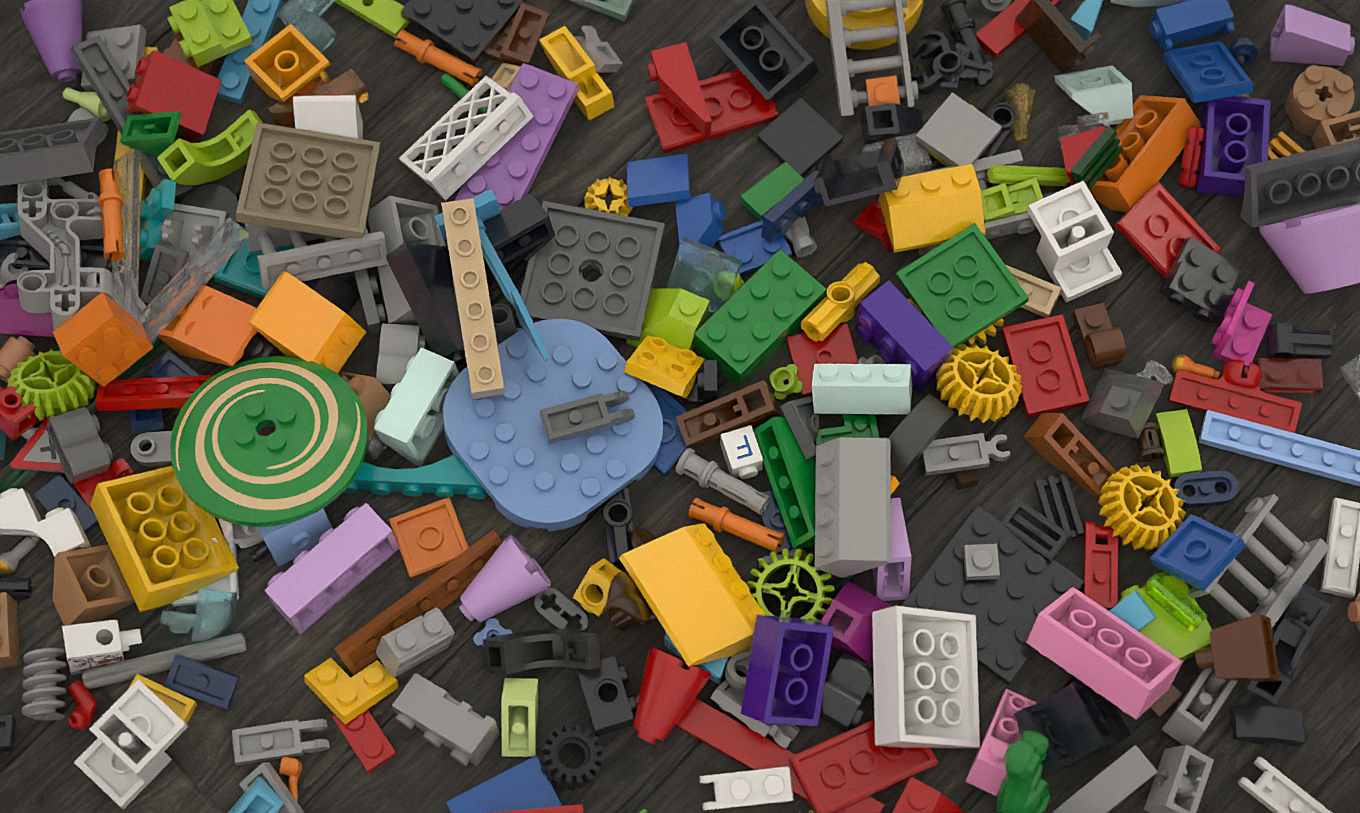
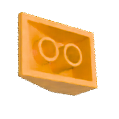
[247,271,366,374]

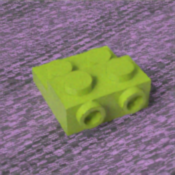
[167,0,253,67]

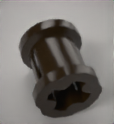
[1136,422,1166,462]

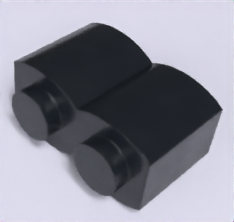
[819,651,874,732]

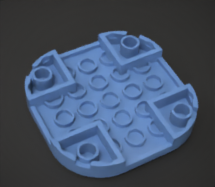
[443,319,663,531]

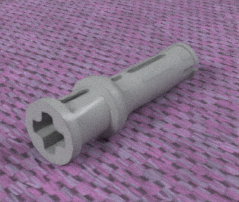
[676,448,771,515]

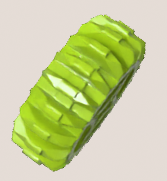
[7,348,97,421]
[747,548,835,622]

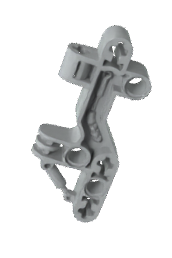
[17,177,114,330]

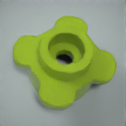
[769,364,804,400]

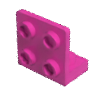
[1211,281,1272,370]

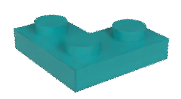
[134,179,176,261]

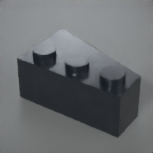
[483,193,556,289]

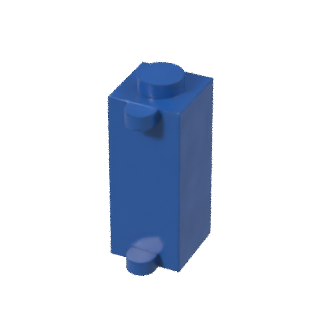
[1149,0,1234,51]

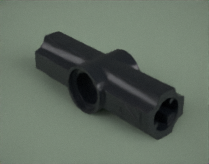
[602,485,634,568]

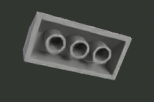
[368,196,446,326]
[815,437,891,578]

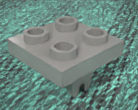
[161,203,230,274]

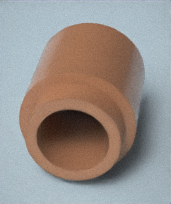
[0,336,37,383]

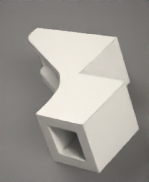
[0,488,91,557]

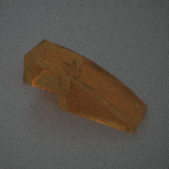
[269,68,369,126]

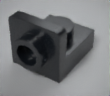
[685,360,717,404]

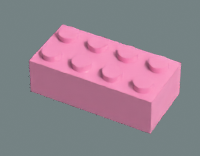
[1026,587,1182,719]

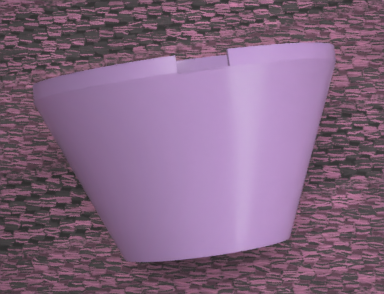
[1259,202,1360,294]

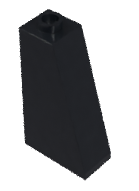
[386,242,467,366]

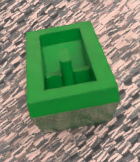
[120,111,182,156]

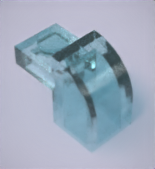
[160,588,237,641]

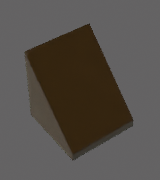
[953,469,979,490]

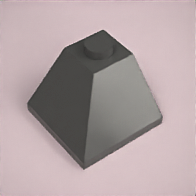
[1079,368,1164,439]

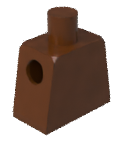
[1195,614,1280,682]

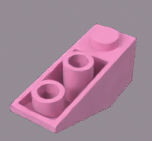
[966,689,1036,796]

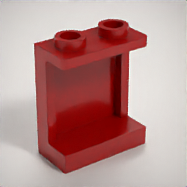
[125,50,221,141]

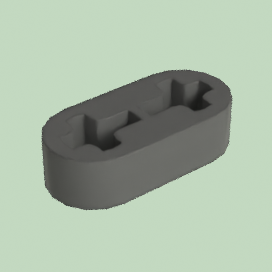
[534,588,589,633]

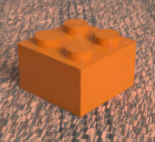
[53,292,153,387]

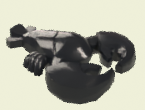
[909,30,995,95]

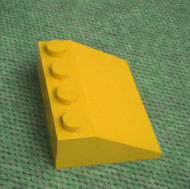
[90,466,239,612]
[619,523,766,667]

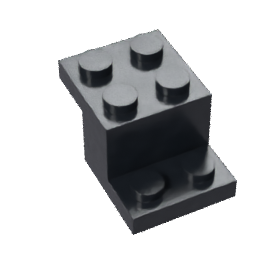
[1014,681,1131,774]

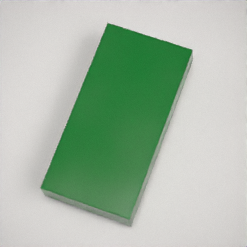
[740,162,804,221]

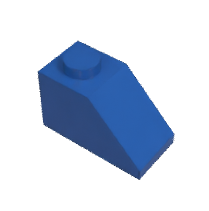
[675,193,726,269]

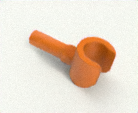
[279,757,302,803]

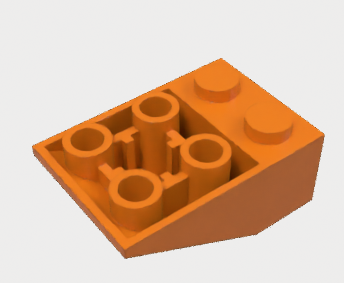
[155,283,258,366]

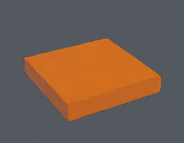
[389,497,469,580]

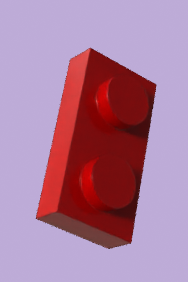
[332,709,397,774]

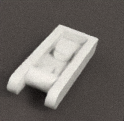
[1238,757,1332,813]
[699,766,794,810]

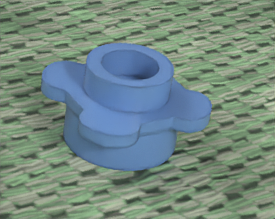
[474,618,512,648]

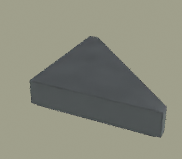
[780,396,819,460]

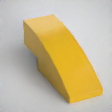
[539,26,614,121]

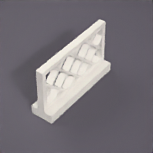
[399,76,534,201]

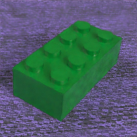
[694,249,826,388]

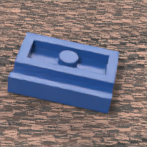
[717,220,792,277]

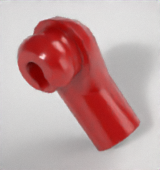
[68,680,97,730]

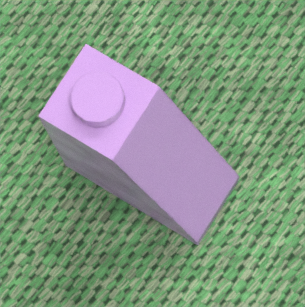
[1270,5,1355,66]
[872,498,911,601]

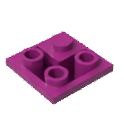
[820,581,893,666]

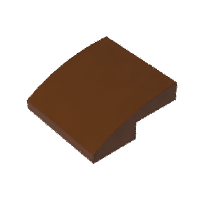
[482,2,549,65]

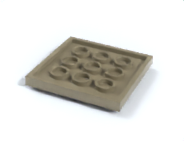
[236,123,380,238]

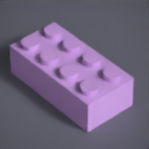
[265,503,399,635]

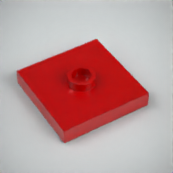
[786,324,859,398]

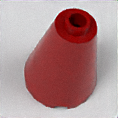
[633,647,711,744]

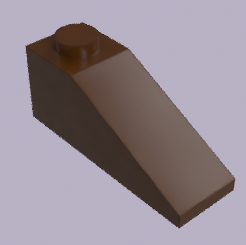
[675,380,782,447]

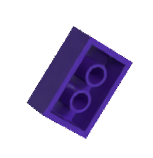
[1196,96,1271,197]
[855,280,953,393]
[741,615,834,726]

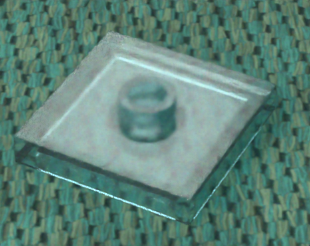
[666,237,742,314]

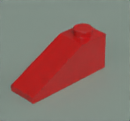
[647,42,711,136]

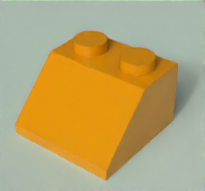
[244,24,330,102]

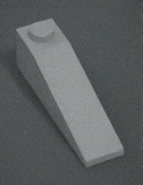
[1161,667,1237,747]

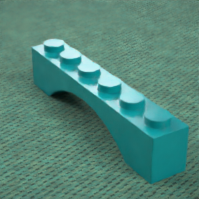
[343,454,490,499]

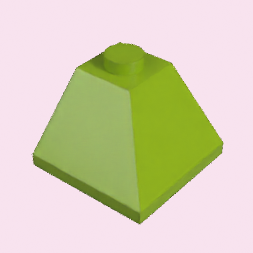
[626,288,710,351]

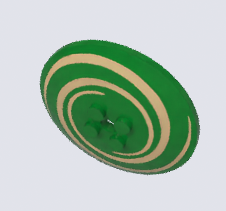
[170,356,368,527]

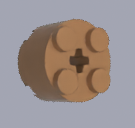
[1284,65,1355,137]

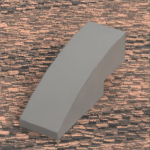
[1052,745,1158,813]

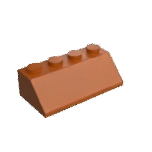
[1090,95,1201,212]

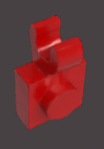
[74,458,135,511]

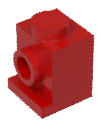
[0,386,38,441]

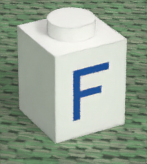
[720,425,763,480]

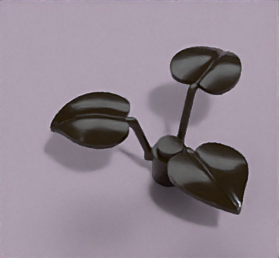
[606,526,658,632]

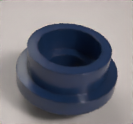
[1228,38,1258,66]

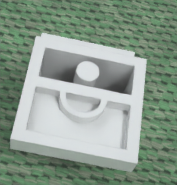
[1027,181,1122,303]
[74,679,188,809]

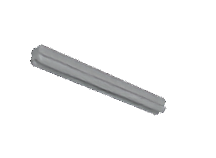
[82,633,246,689]

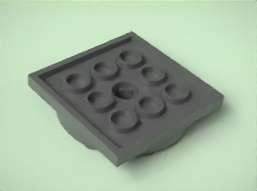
[516,201,665,342]

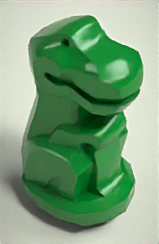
[996,730,1050,813]

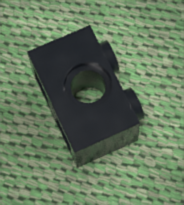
[576,656,637,737]

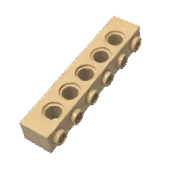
[441,198,505,399]

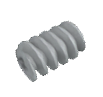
[21,648,67,721]

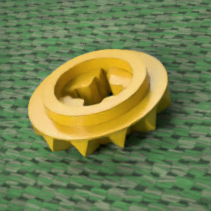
[584,176,633,216]

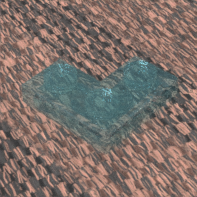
[277,0,338,53]

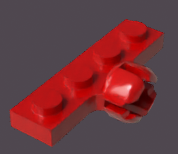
[1168,359,1302,433]

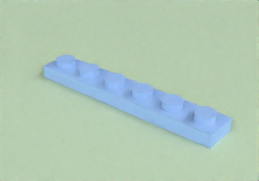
[1198,410,1360,486]

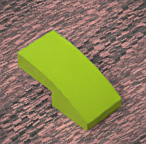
[981,177,1043,222]
[1154,409,1202,478]

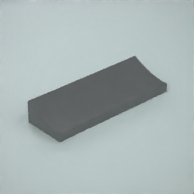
[0,117,104,186]
[1239,138,1360,228]

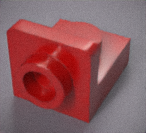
[854,200,893,252]

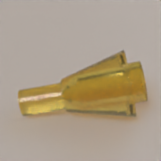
[1005,84,1036,141]

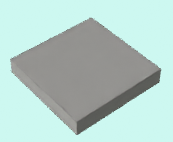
[915,93,1002,167]

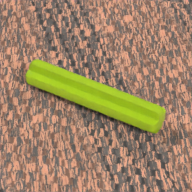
[987,165,1070,186]

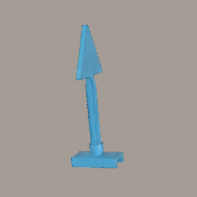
[434,189,551,362]

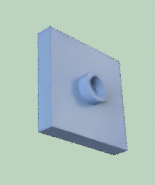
[259,509,332,566]

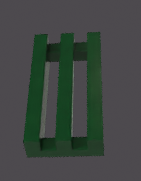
[1070,127,1123,191]

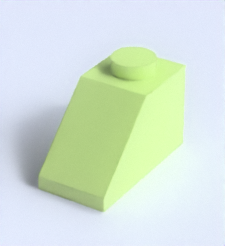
[501,678,538,757]

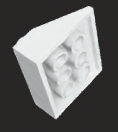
[872,606,980,748]

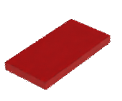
[644,69,778,154]
[788,719,939,813]

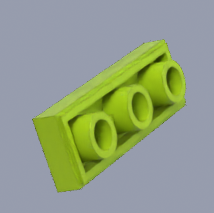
[333,0,410,39]

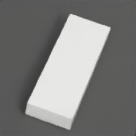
[1320,498,1360,598]

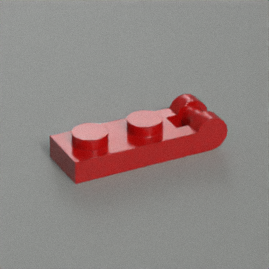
[1083,521,1118,611]

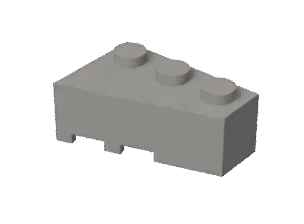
[392,673,500,767]

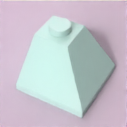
[1054,66,1133,125]

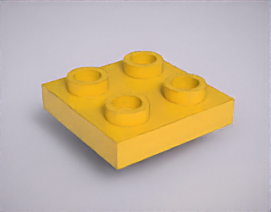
[624,335,705,398]

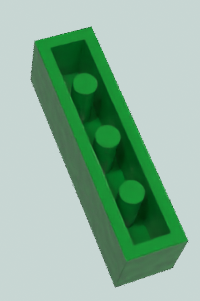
[753,417,816,548]

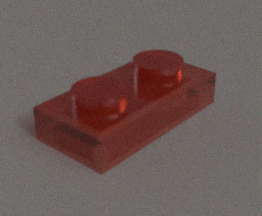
[1255,358,1324,393]

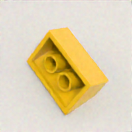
[879,164,986,253]

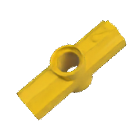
[801,262,880,342]

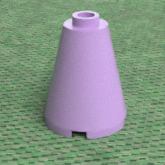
[459,535,551,623]

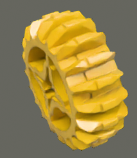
[936,343,1022,423]
[1098,464,1186,551]

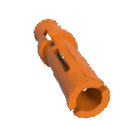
[394,29,482,87]
[98,169,124,261]
[688,498,785,553]

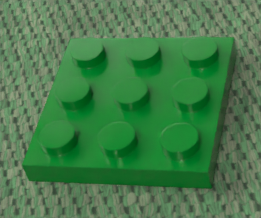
[896,223,1029,348]

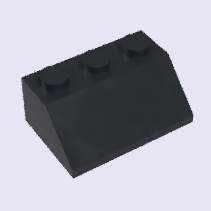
[711,0,819,102]

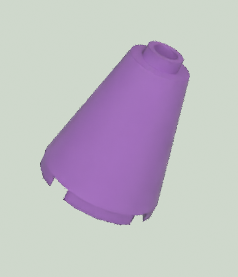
[20,0,82,82]

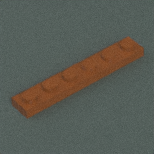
[334,530,502,676]

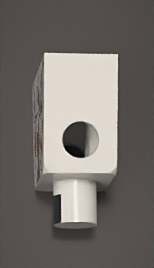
[62,620,143,675]

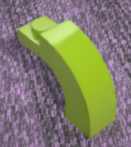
[157,109,262,186]

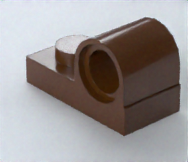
[1072,303,1126,371]

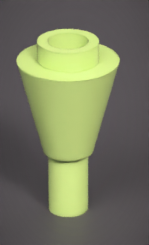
[63,88,111,122]

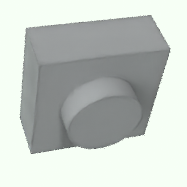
[963,544,1000,580]

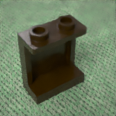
[1015,0,1101,73]

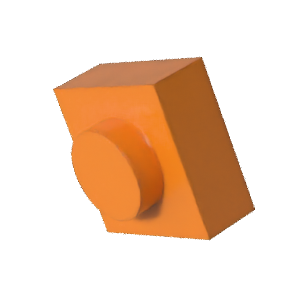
[865,75,900,106]

